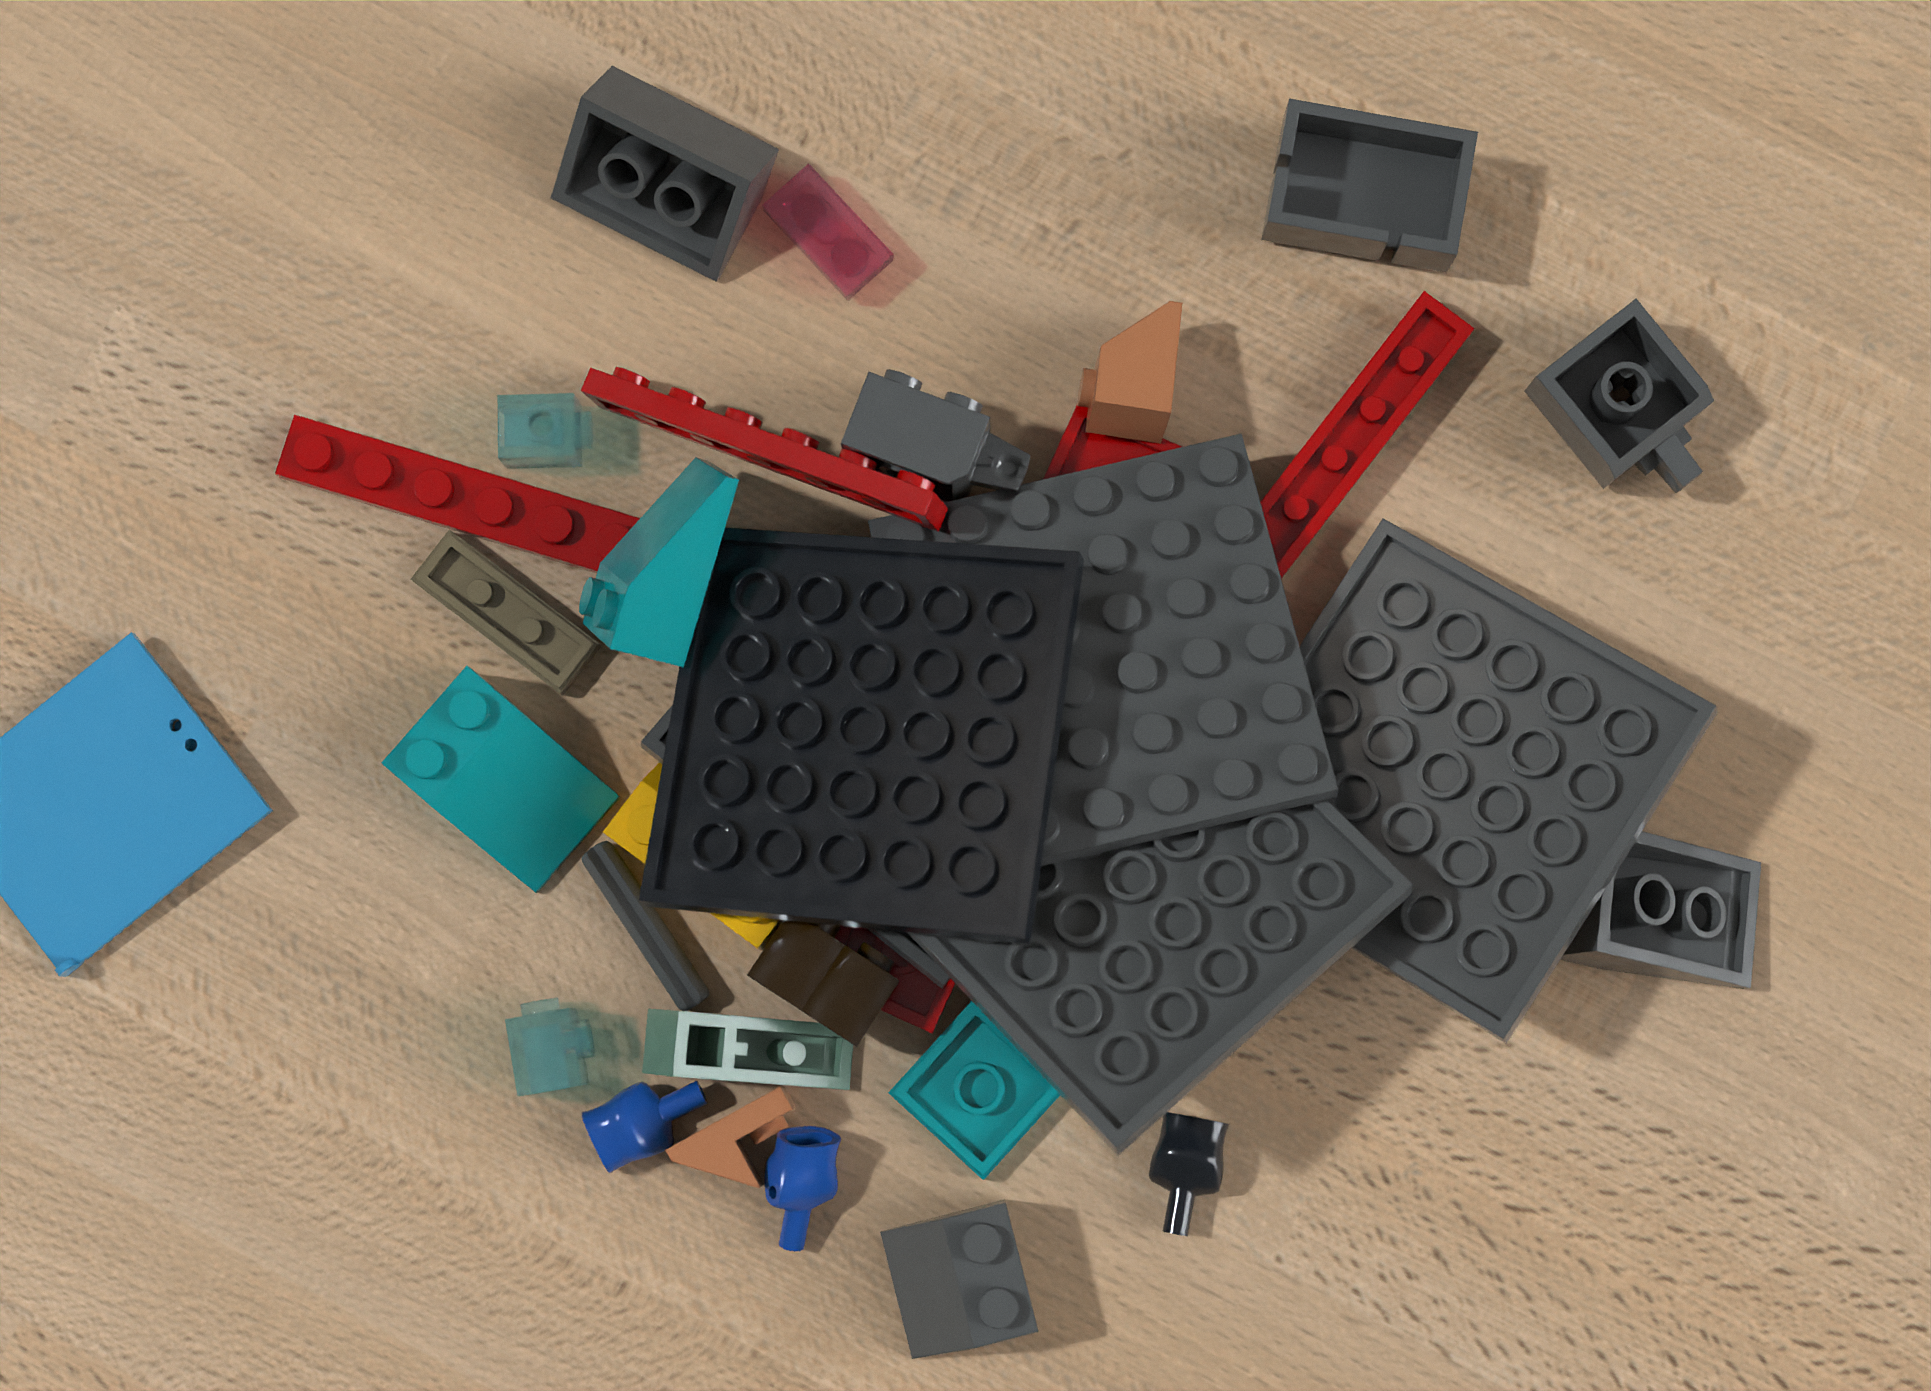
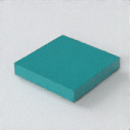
[888,1001,1060,1180]

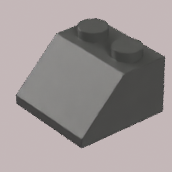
[880,1199,1038,1359]

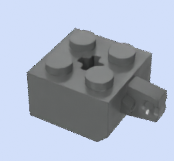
[1524,298,1714,493]
[841,369,1031,503]

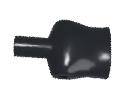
[1149,1112,1229,1236]

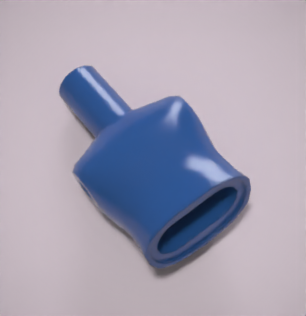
[582,1081,708,1173]
[764,1126,841,1252]

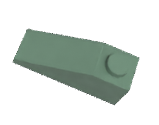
[642,1008,853,1090]

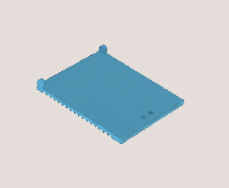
[0,632,273,977]

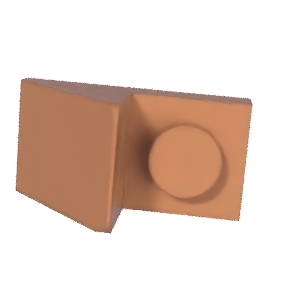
[665,1086,796,1188]

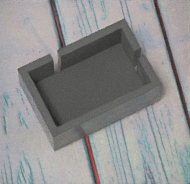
[1261,98,1478,273]

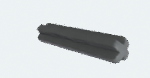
[582,841,709,1011]

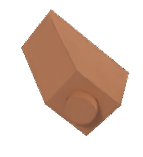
[1077,301,1183,444]

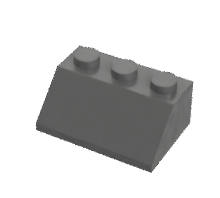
[551,66,779,281]

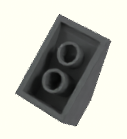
[1560,831,1761,989]

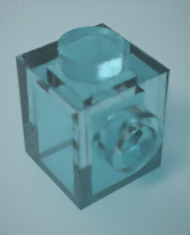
[497,393,593,469]
[505,998,595,1097]

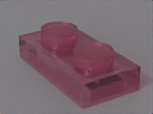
[762,163,894,301]

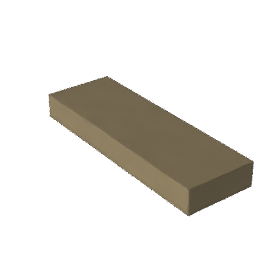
[410,529,601,696]

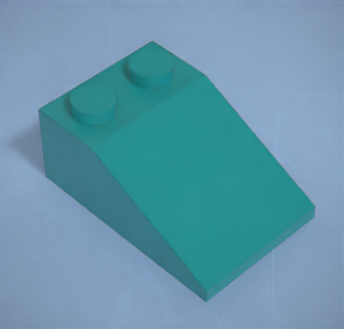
[579,457,739,667]
[381,666,620,893]

